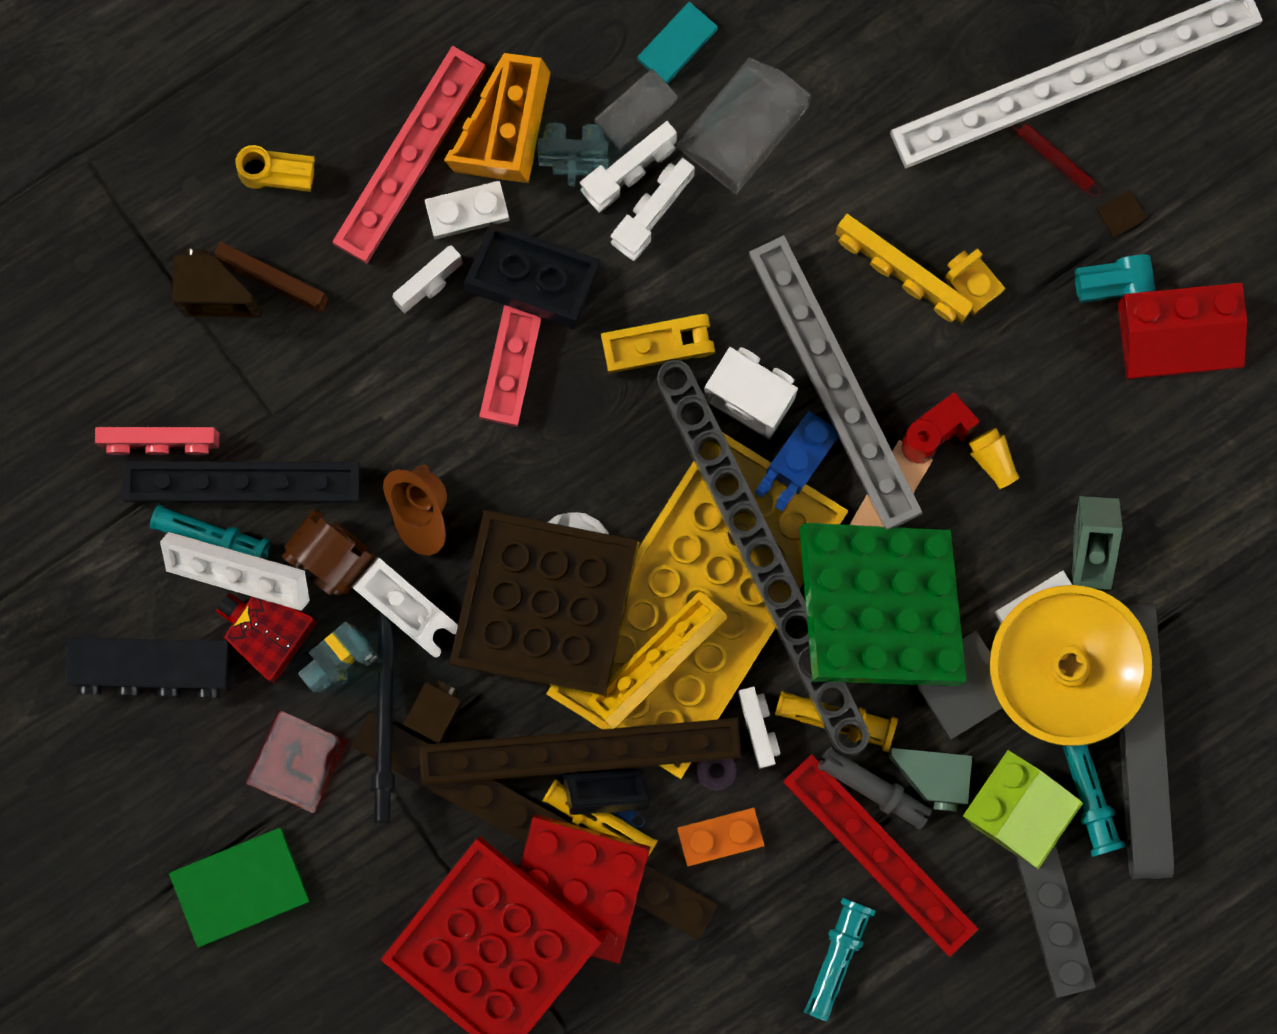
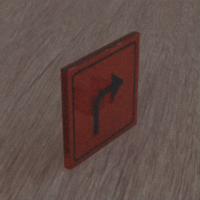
[245,710,347,813]

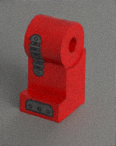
[901,392,980,464]

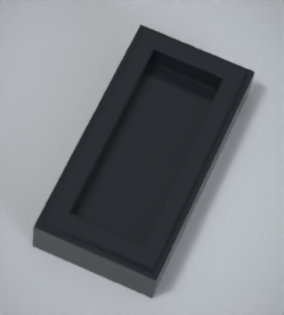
[563,769,650,815]

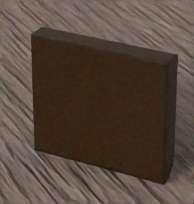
[1096,190,1148,237]

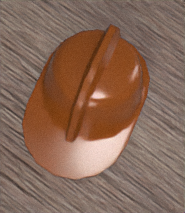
[383,465,447,556]

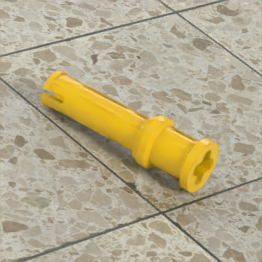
[775,691,898,752]

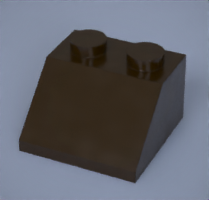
[172,249,262,318]

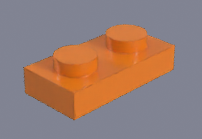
[677,808,764,867]

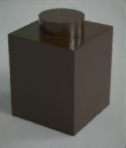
[403,680,463,743]

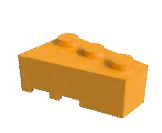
[444,53,550,183]

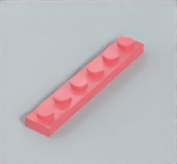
[332,46,486,264]

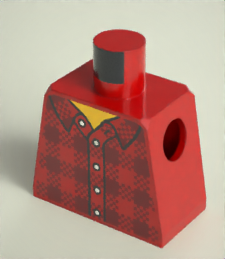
[216,593,318,684]

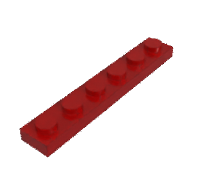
[783,754,979,957]

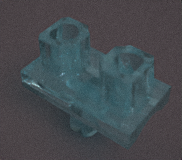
[538,123,609,187]

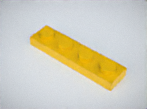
[835,214,974,324]
[586,591,728,729]

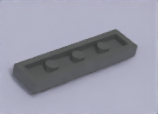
[1015,844,1096,998]

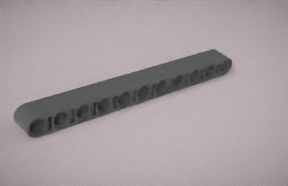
[657,360,869,756]

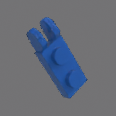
[755,411,839,512]

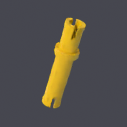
[542,779,658,857]

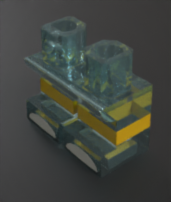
[298,622,378,694]

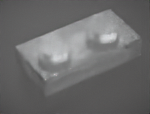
[594,69,678,151]

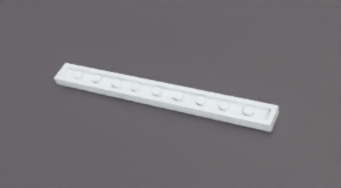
[890,0,1263,169]

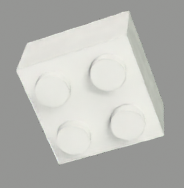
[704,347,798,440]

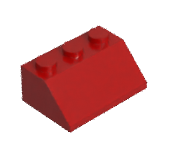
[1118,283,1247,379]

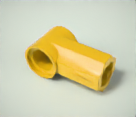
[236,145,315,192]

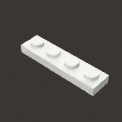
[160,532,310,611]

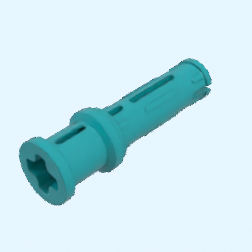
[150,505,271,560]
[1062,745,1126,857]
[804,897,876,1022]

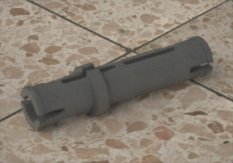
[818,747,932,830]

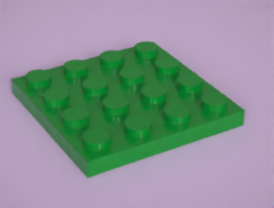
[799,523,967,686]

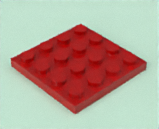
[380,836,604,1034]

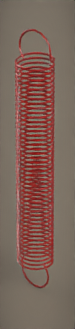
[1012,122,1101,196]

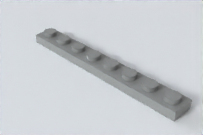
[749,235,922,530]

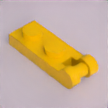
[601,314,716,374]

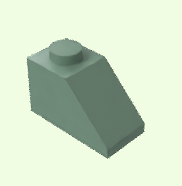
[1072,496,1123,590]
[888,748,972,812]

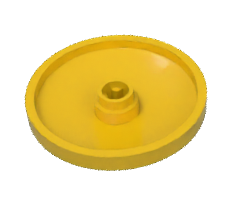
[990,585,1152,746]

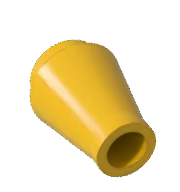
[969,428,1020,489]

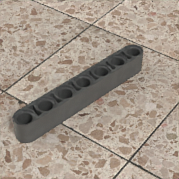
[1119,603,1174,880]

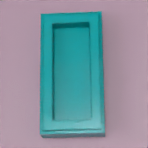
[637,2,718,85]

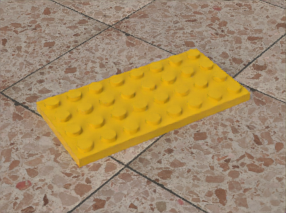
[546,432,848,779]

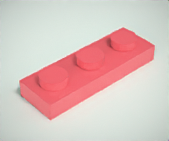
[479,305,542,427]
[95,427,220,455]

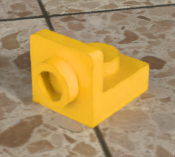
[944,248,1006,315]

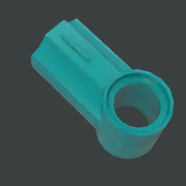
[1075,254,1156,303]

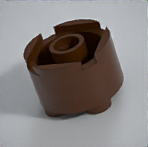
[282,508,377,596]

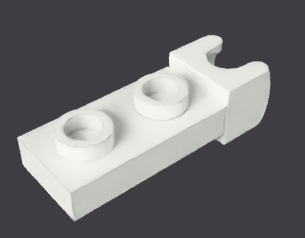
[580,121,677,213]
[610,157,695,261]
[351,557,458,658]

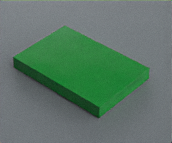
[169,828,311,948]

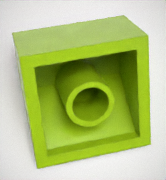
[963,750,1083,869]

